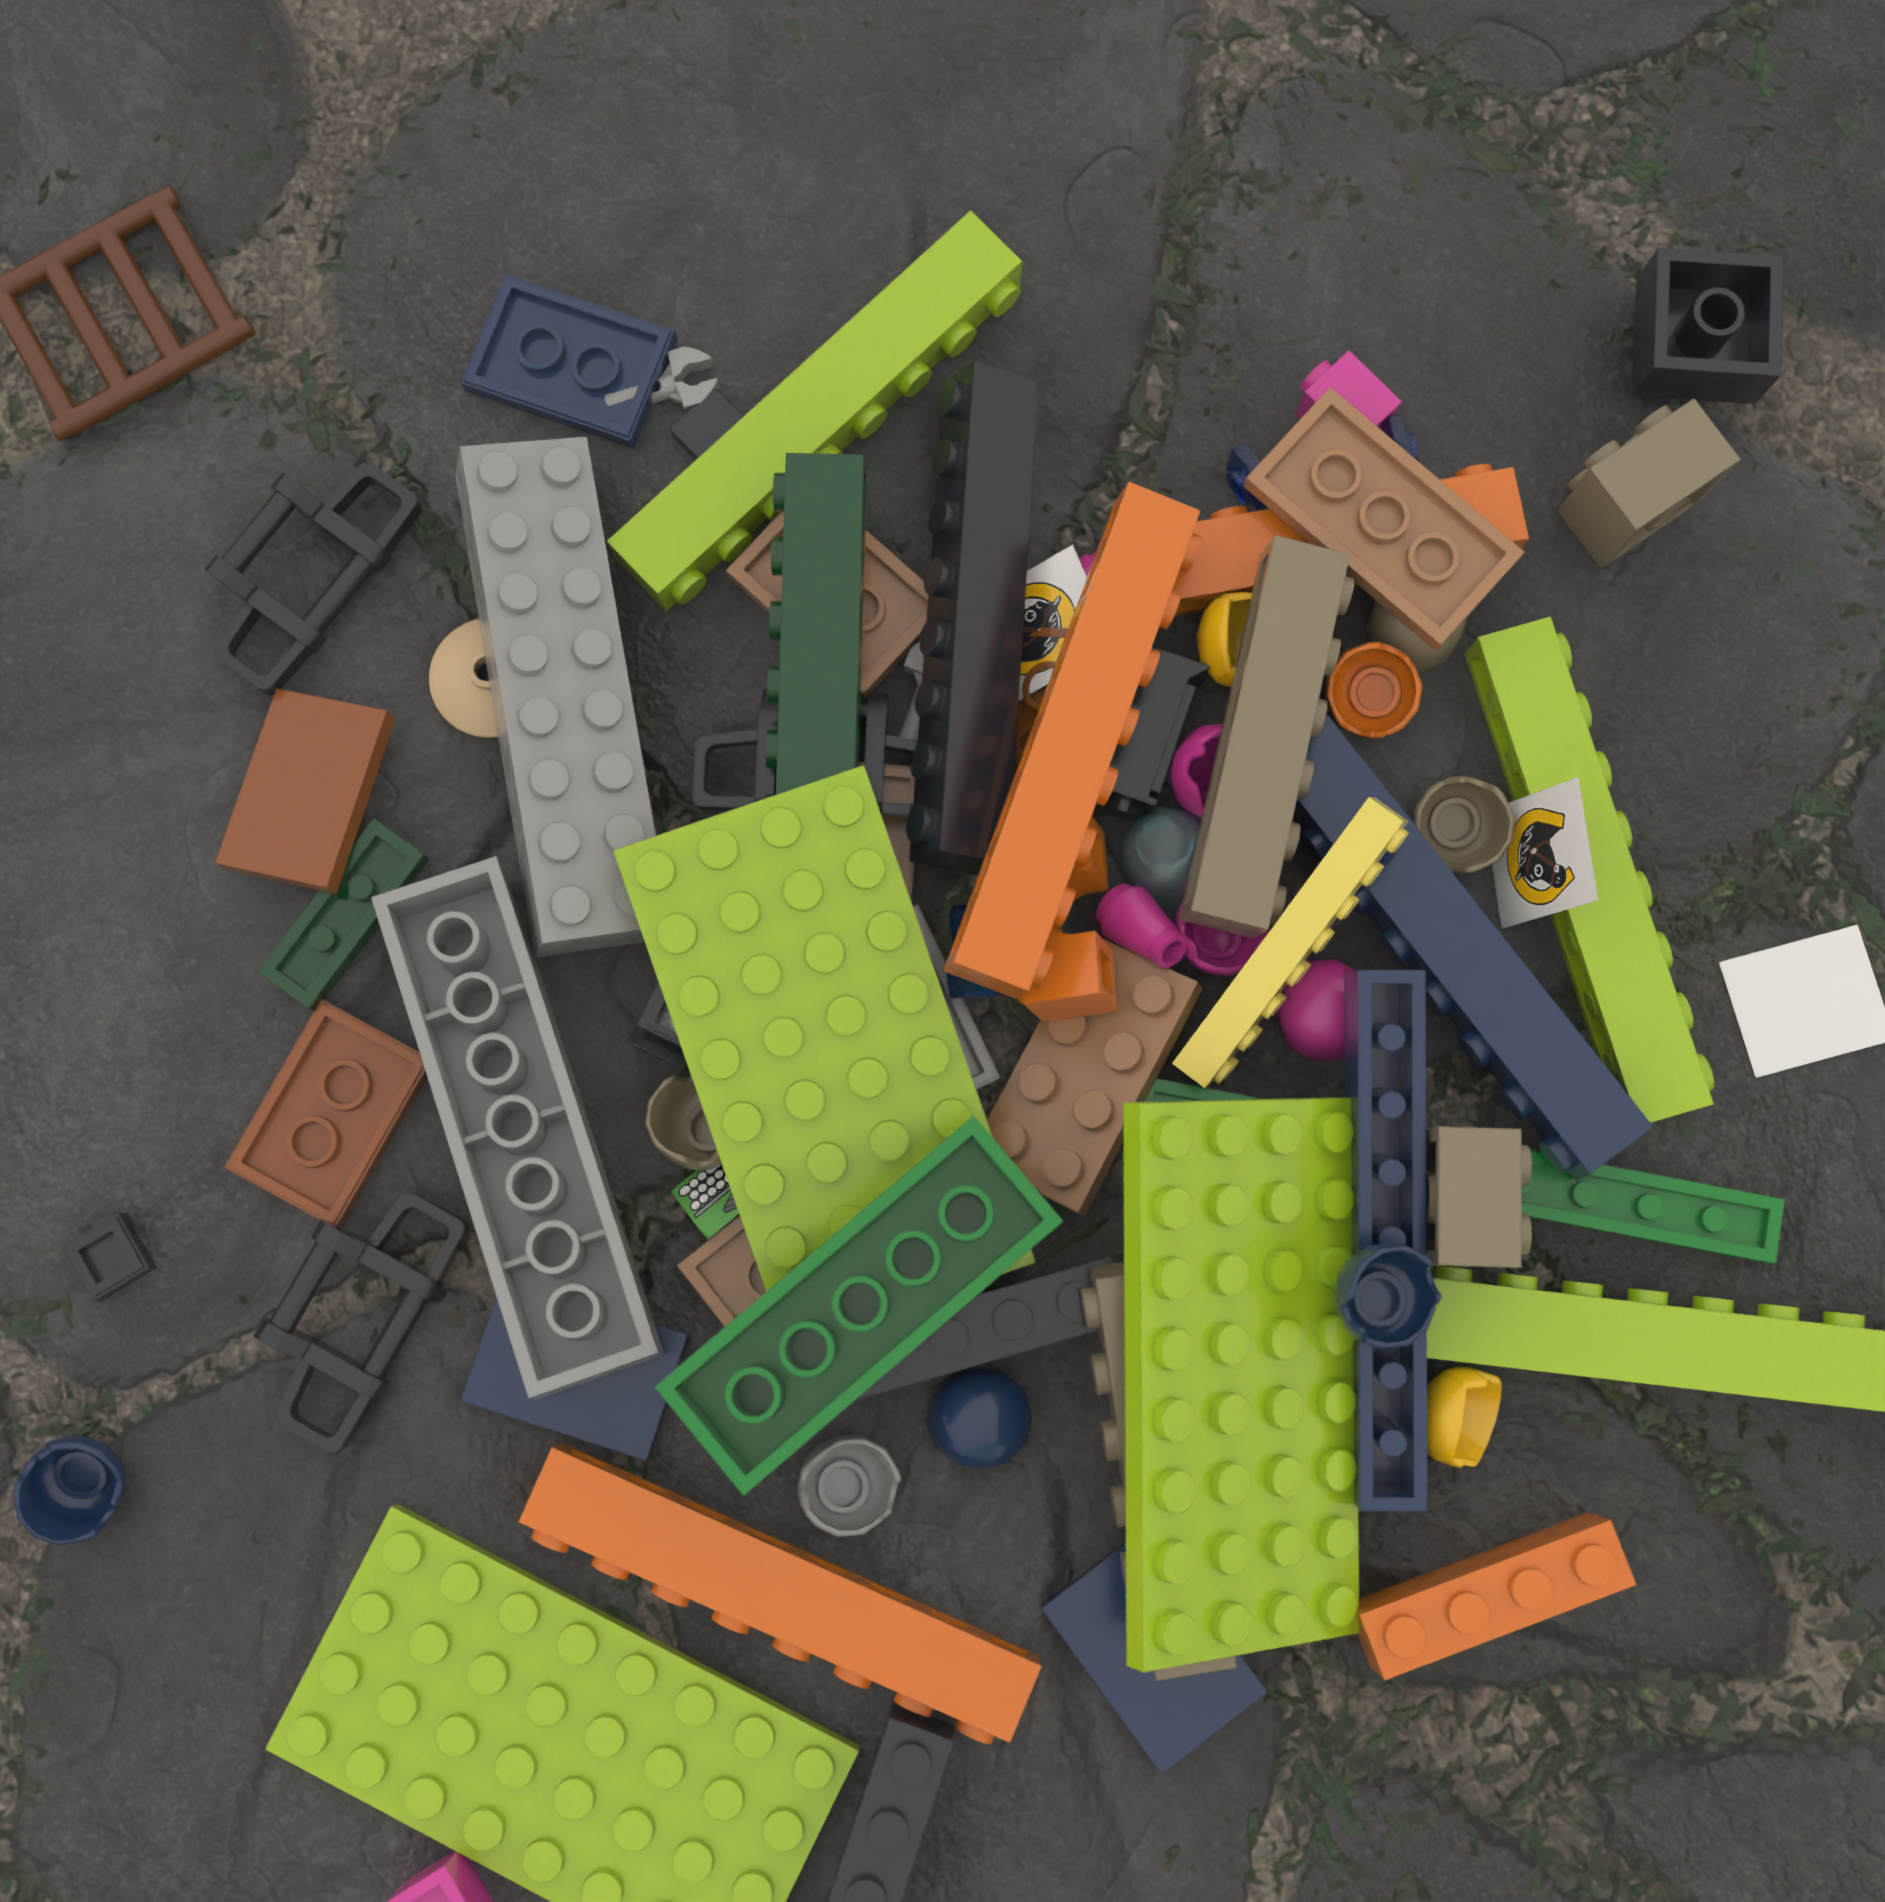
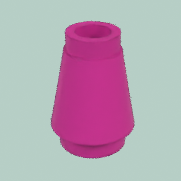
[1096,884,1188,969]

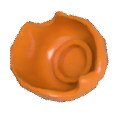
[1324,642,1423,739]

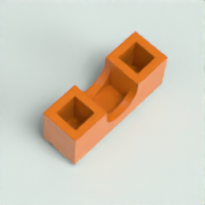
[1018,816,1117,1022]

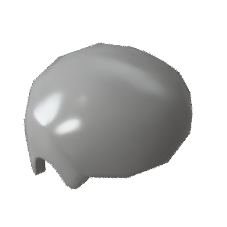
[797,1435,901,1537]

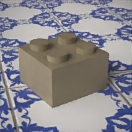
[1557,399,1741,569]
[1426,1126,1532,1268]

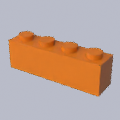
[1356,1512,1636,1681]

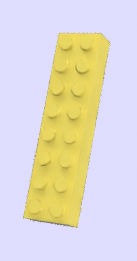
[1172,797,1409,1088]

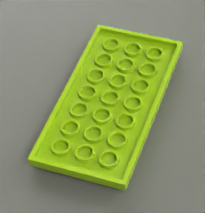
[613,765,1036,1292]
[1123,1097,1360,1672]
[265,1504,860,1902]

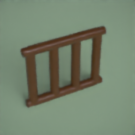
[0,185,256,442]

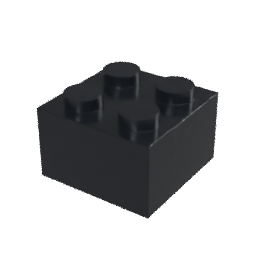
[1632,248,1784,404]

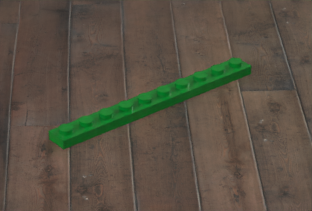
[1145,1078,1785,1264]

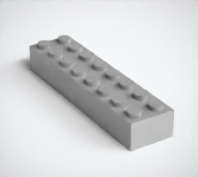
[455,437,656,958]
[371,856,665,1399]

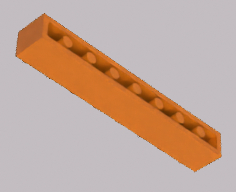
[943,482,1202,999]
[519,1443,1042,1744]

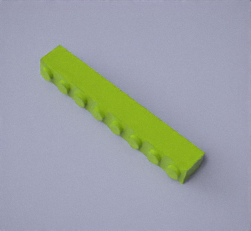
[607,210,1022,611]
[1465,616,1714,1123]
[1427,1266,1885,1412]

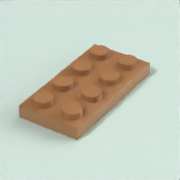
[1243,387,1525,651]
[987,939,1203,1217]

